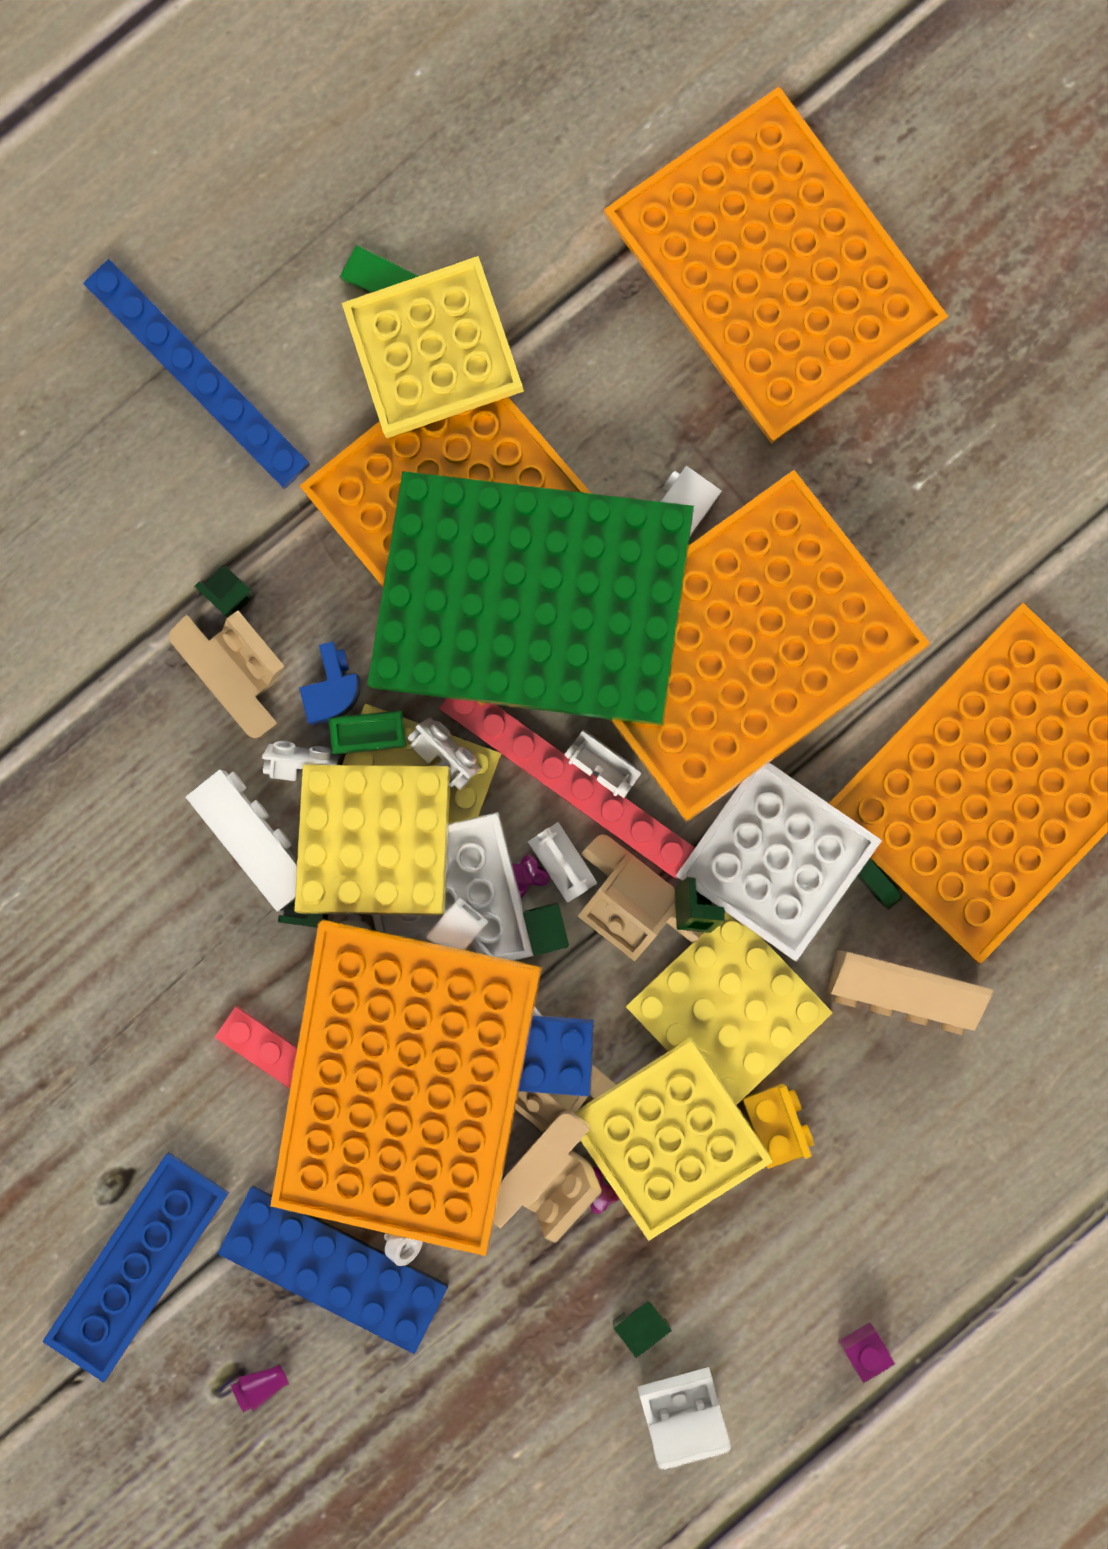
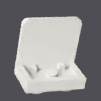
[638,1367,731,1469]

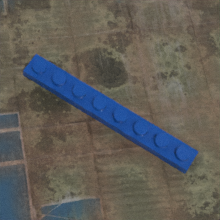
[83,259,310,490]

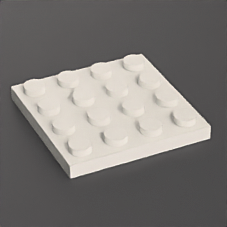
[676,763,882,962]
[372,812,534,961]

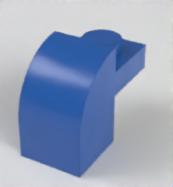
[299,641,360,726]

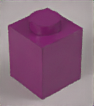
[839,1322,895,1383]

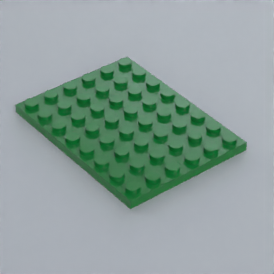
[367,471,694,726]

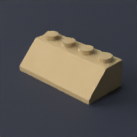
[826,950,993,1035]

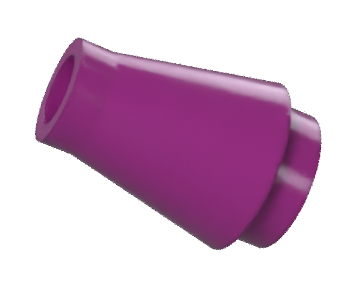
[231,1364,289,1413]

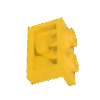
[742,1083,814,1169]

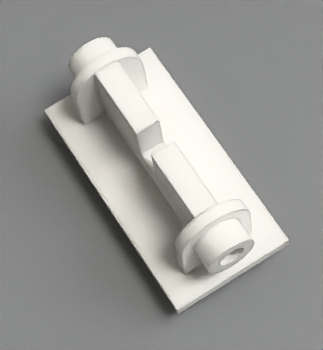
[407,717,482,790]
[564,729,643,798]
[262,741,341,781]
[528,822,597,903]

